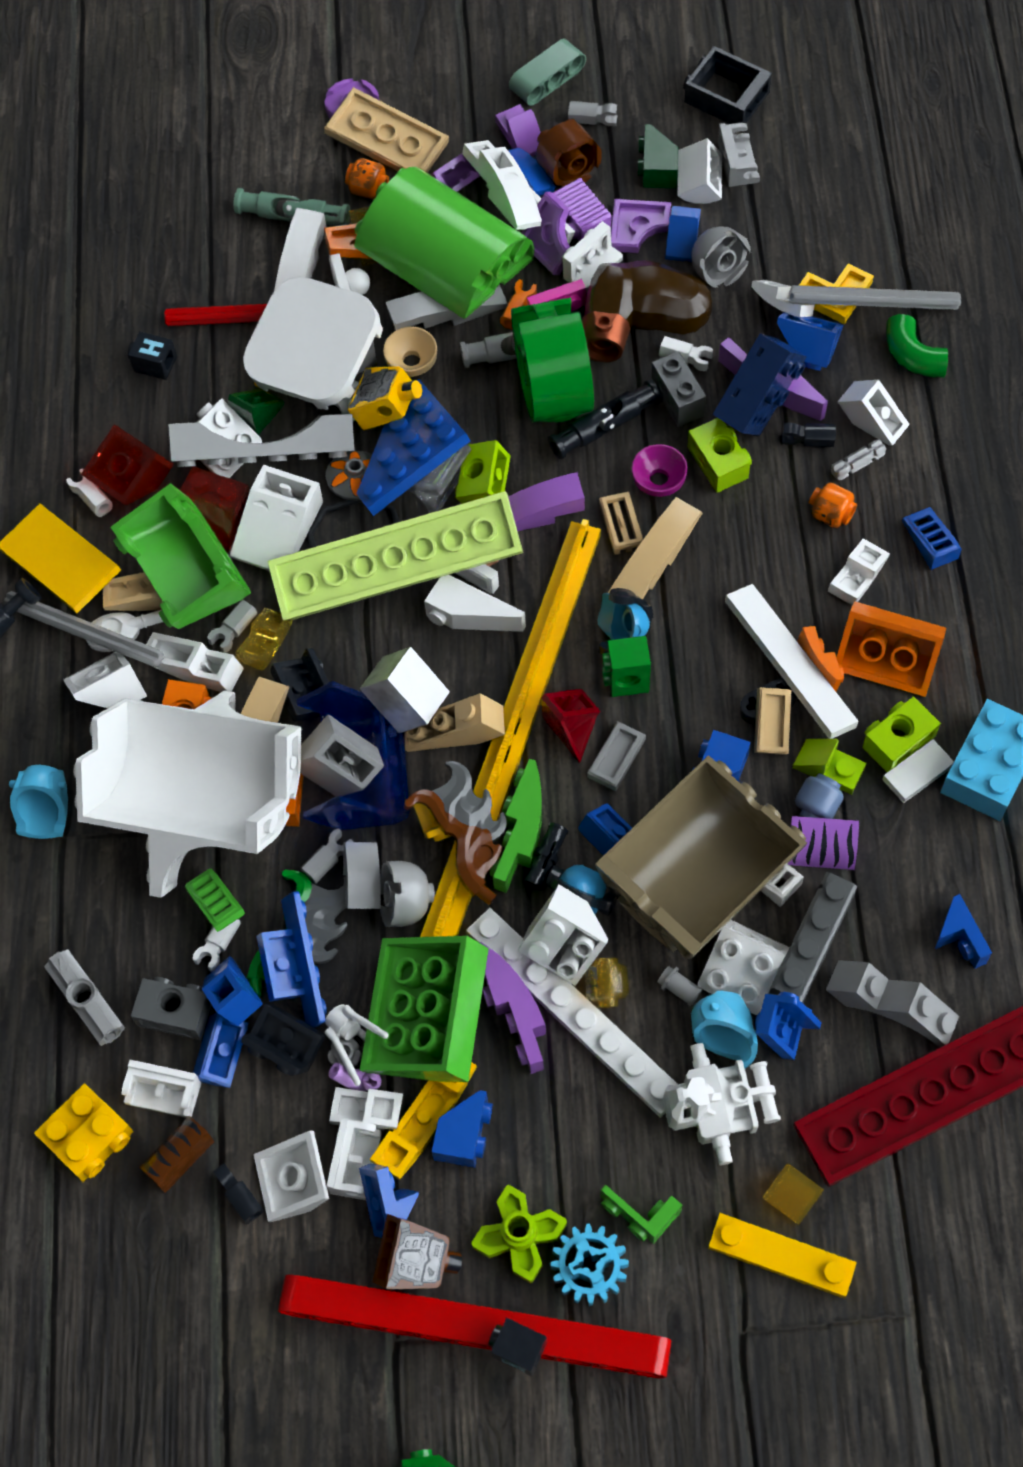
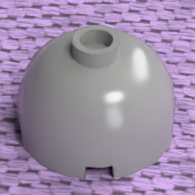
[691,226,750,288]
[380,861,435,927]

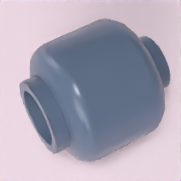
[795,773,844,819]

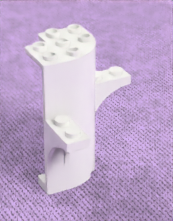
[73,691,301,898]

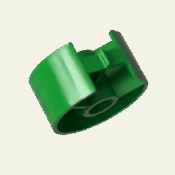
[511,297,594,422]

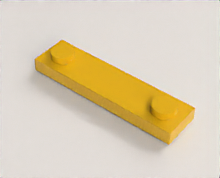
[708,1213,857,1299]

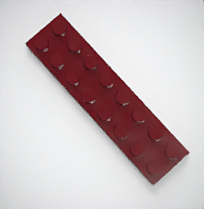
[793,1006,1023,1187]

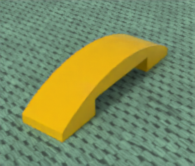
[370,1062,477,1180]

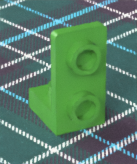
[600,1185,682,1244]

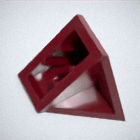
[541,689,601,763]

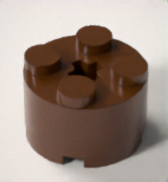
[536,119,602,187]

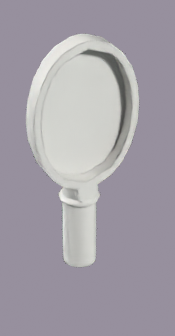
[86,610,163,652]

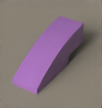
[508,472,585,531]

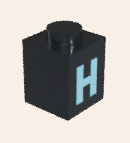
[128,331,177,380]
[488,1318,548,1376]

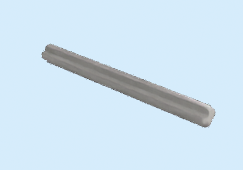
[789,285,961,310]
[3,591,164,668]

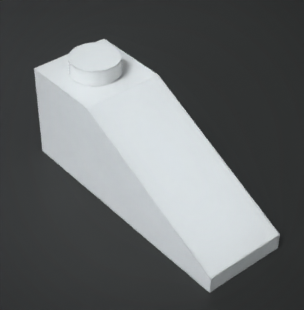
[424,575,526,632]

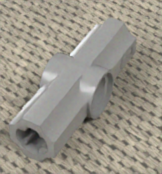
[44,949,125,1046]

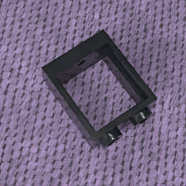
[683,46,772,124]

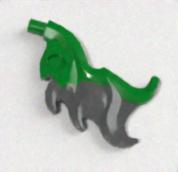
[246,869,348,997]

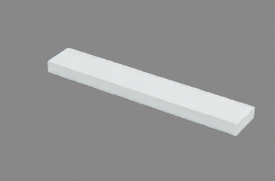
[725,584,859,739]

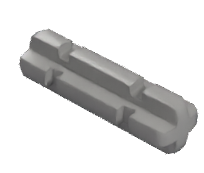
[831,439,886,480]

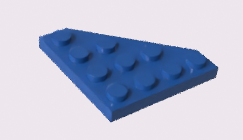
[357,379,471,516]

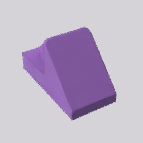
[495,105,541,156]

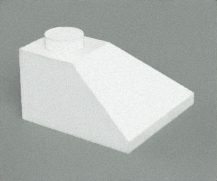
[63,652,147,708]

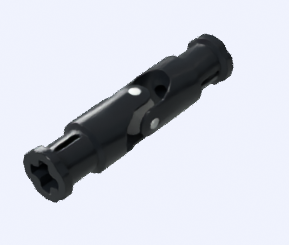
[548,379,662,459]

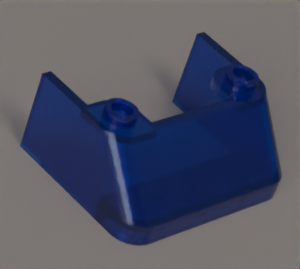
[296,681,410,830]

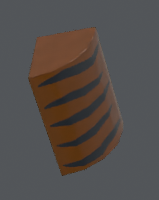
[139,1116,214,1193]

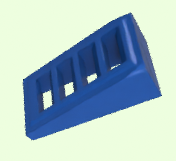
[902,507,961,570]

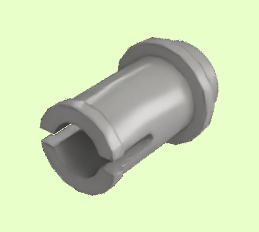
[657,966,703,1006]

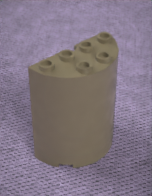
[595,755,807,959]

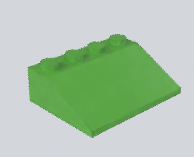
[360,936,489,1082]

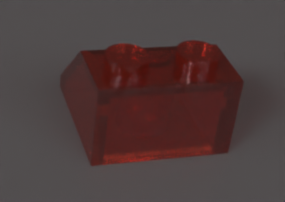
[81,424,174,506]
[180,466,250,553]

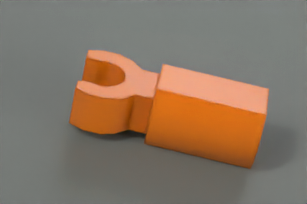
[500,279,537,330]

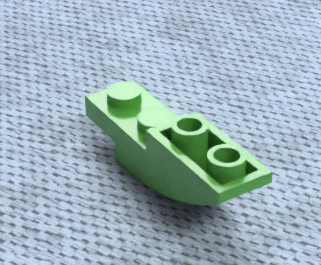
[490,759,542,893]

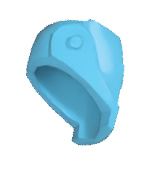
[9,765,68,839]
[691,991,758,1069]

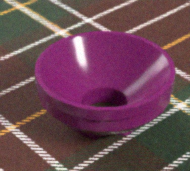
[632,444,688,497]

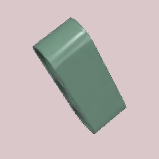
[509,39,586,106]

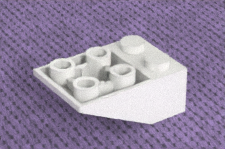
[230,465,323,571]

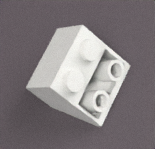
[518,885,608,986]

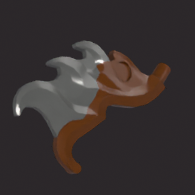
[403,761,507,906]

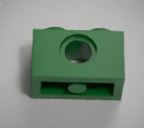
[602,636,651,697]

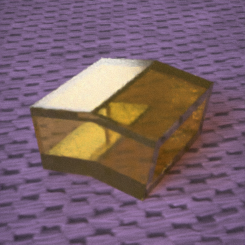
[762,1163,824,1226]

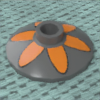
[325,450,372,501]

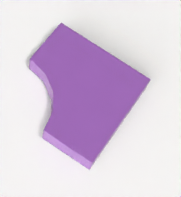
[521,192,570,275]
[611,199,671,253]

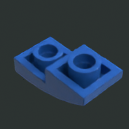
[508,148,555,197]

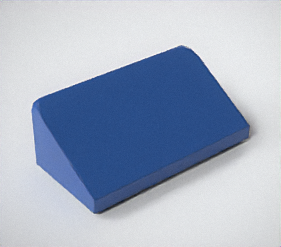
[578,803,632,856]
[193,1013,249,1088]

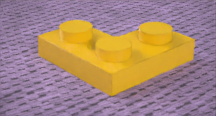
[799,264,874,324]

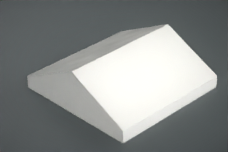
[253,1131,329,1222]

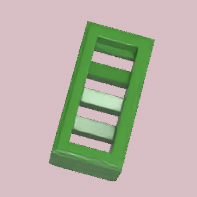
[185,869,245,932]

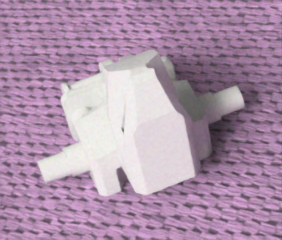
[662,1043,781,1165]

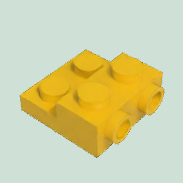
[34,1083,134,1182]

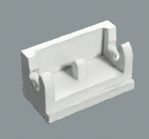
[121,1060,201,1118]
[326,1118,382,1200]

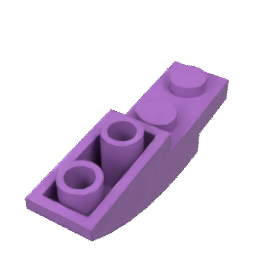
[479,942,546,1074]

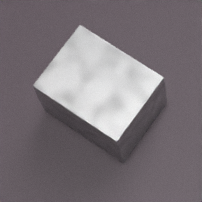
[360,647,450,733]

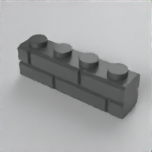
[769,872,857,1003]

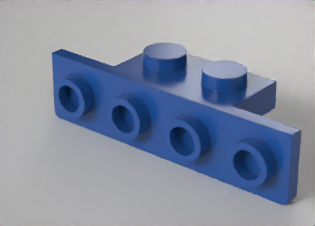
[256,891,327,1028]

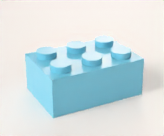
[940,699,1023,821]

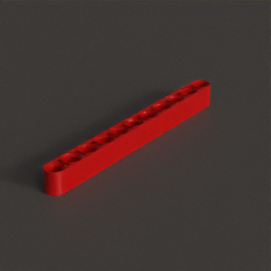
[277,1274,672,1379]

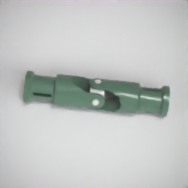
[233,188,350,226]

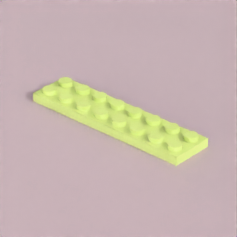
[268,491,523,622]

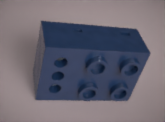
[713,333,807,436]

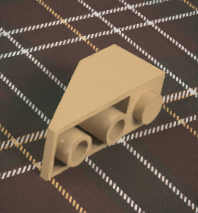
[404,693,505,752]

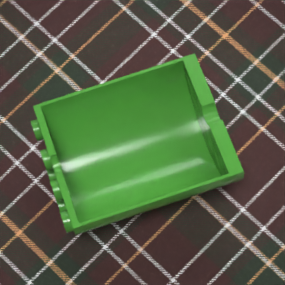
[354,167,534,320]

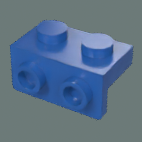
[755,992,822,1060]

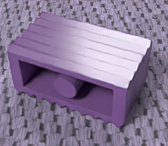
[552,178,612,241]

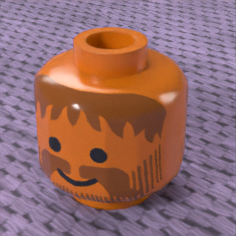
[345,158,389,200]
[809,483,857,528]

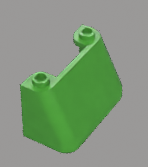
[111,483,251,629]

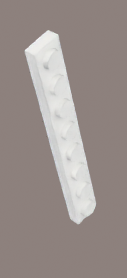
[466,908,678,1118]

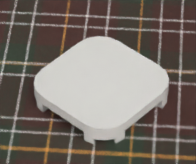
[243,277,383,410]

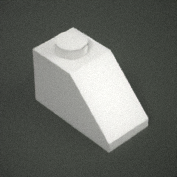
[838,380,909,445]

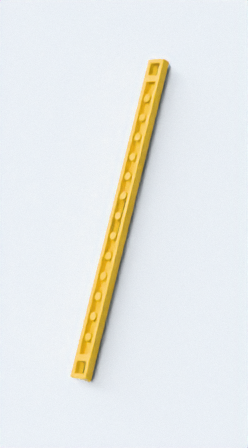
[420,519,601,937]

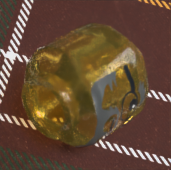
[584,958,629,1008]

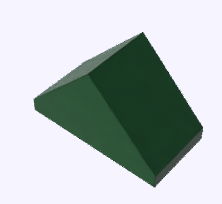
[228,388,284,436]

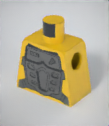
[347,366,422,430]

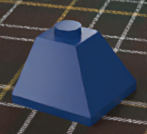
[777,312,843,370]

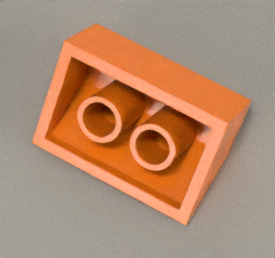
[836,601,947,697]

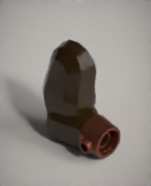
[582,260,712,363]

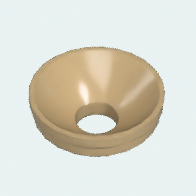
[383,327,437,377]

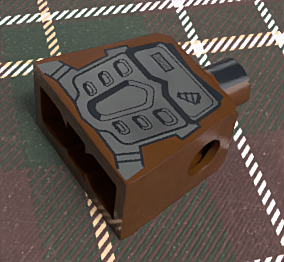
[372,1214,462,1289]

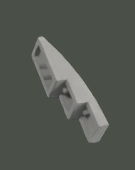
[385,284,508,331]

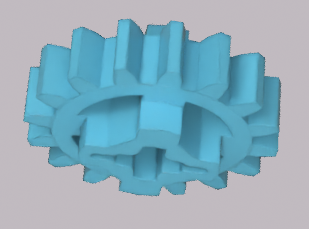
[551,1224,629,1306]

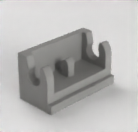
[718,123,760,187]

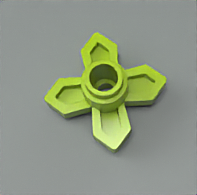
[472,1185,567,1283]

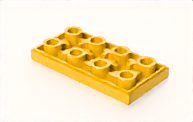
[0,504,121,613]

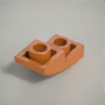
[797,626,844,692]

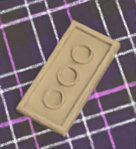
[324,87,449,173]

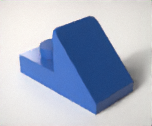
[665,206,701,262]
[935,894,992,969]
[359,1163,419,1238]

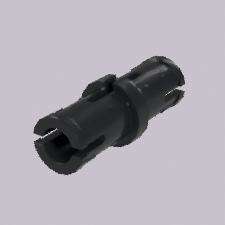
[523,823,569,890]

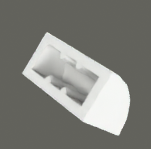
[677,138,722,204]

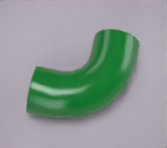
[886,314,948,378]

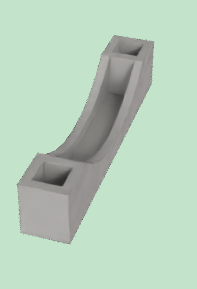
[167,414,354,467]

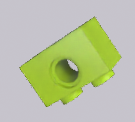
[687,418,752,493]
[455,440,511,504]
[862,696,941,772]

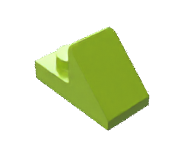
[792,739,866,795]

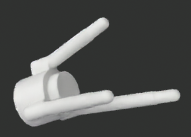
[324,1004,389,1086]

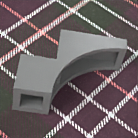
[826,960,959,1046]

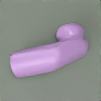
[328,1063,382,1091]

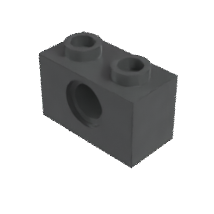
[651,351,706,427]
[131,977,212,1040]

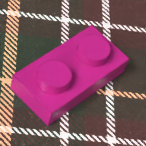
[527,279,586,311]

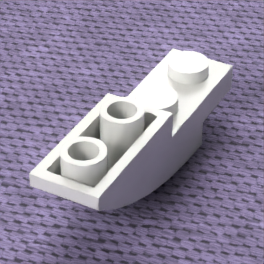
[462,140,542,230]

